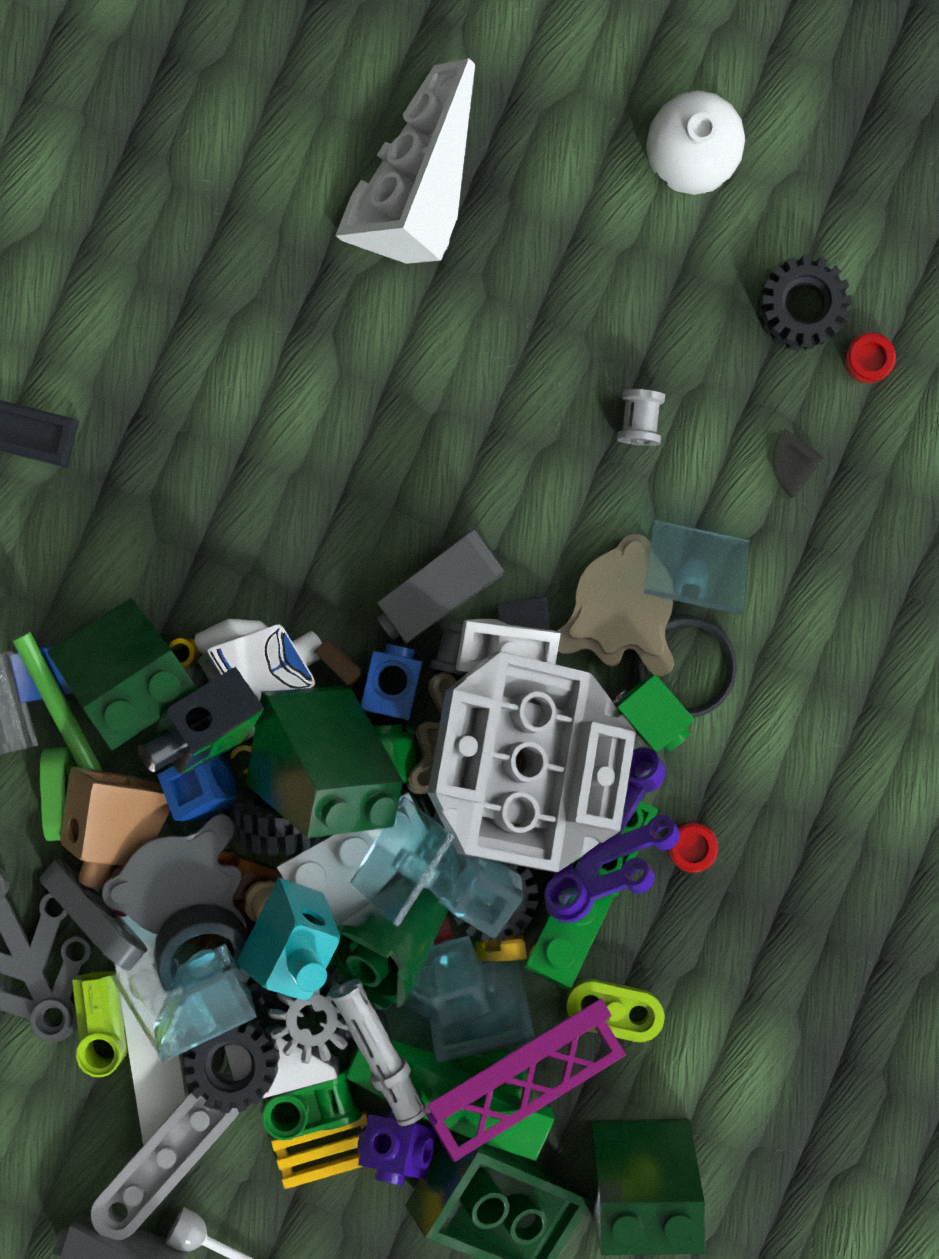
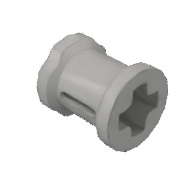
[617,389,665,446]

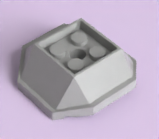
[428,651,636,872]

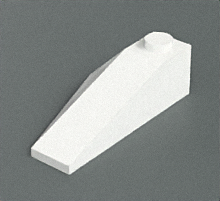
[335,58,475,264]

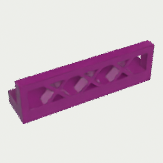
[422,998,626,1162]

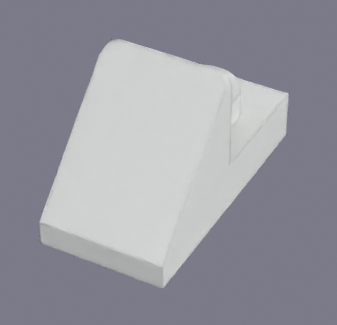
[456,619,561,672]

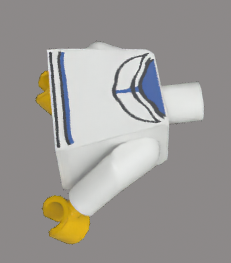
[169,619,322,773]

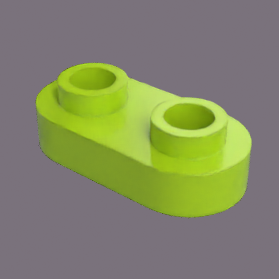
[566,978,665,1042]

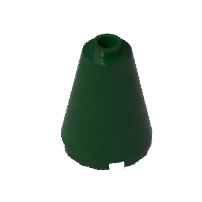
[327,872,451,1010]

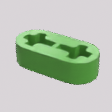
[40,747,76,841]

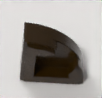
[314,640,367,693]

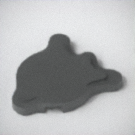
[102,813,246,934]

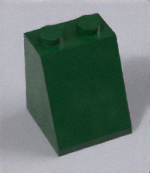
[47,597,197,750]
[246,686,403,838]
[591,1119,705,1255]

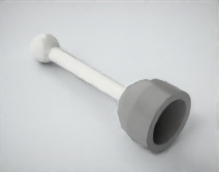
[165,1207,253,1259]

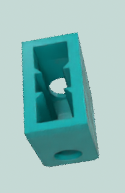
[236,877,340,1001]

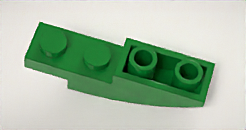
[523,801,658,991]

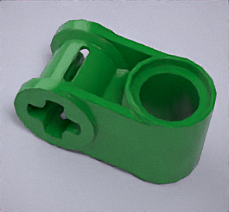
[263,1067,362,1140]

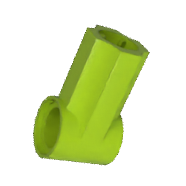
[72,970,128,1077]

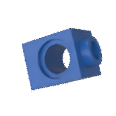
[361,644,423,720]
[157,756,241,823]

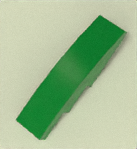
[346,1039,555,1161]

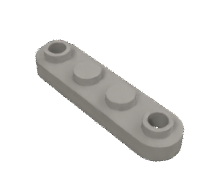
[91,1073,239,1240]

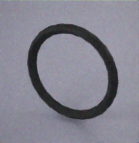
[634,615,737,718]

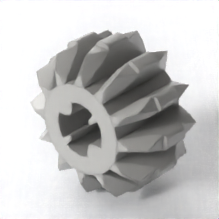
[269,983,349,1064]

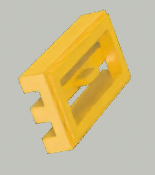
[271,1110,368,1189]

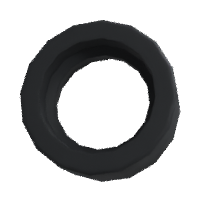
[154,905,250,1007]

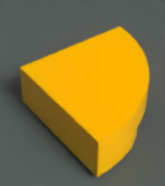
[475,933,527,961]

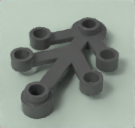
[0,867,94,1042]

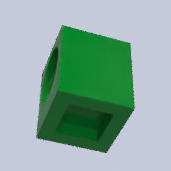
[614,674,695,753]

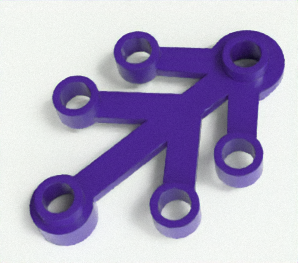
[545,747,680,923]

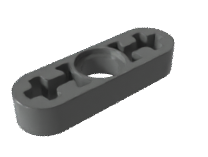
[39,858,148,971]

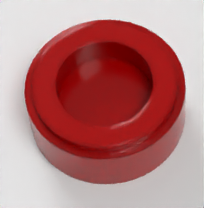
[844,332,896,384]
[668,822,718,873]

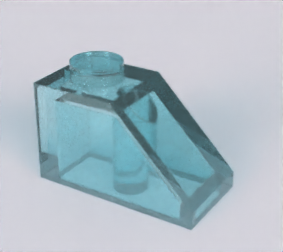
[153,944,257,1062]

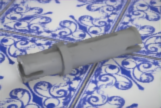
[330,979,426,1126]

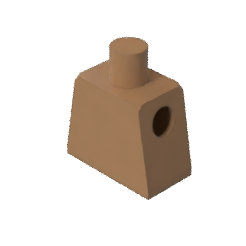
[60,767,170,889]

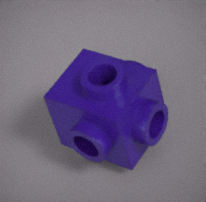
[358,1108,436,1186]

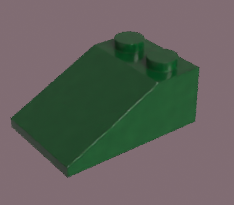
[405,1130,592,1259]

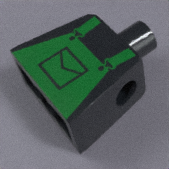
[137,666,264,775]

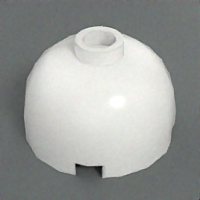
[646,90,745,195]

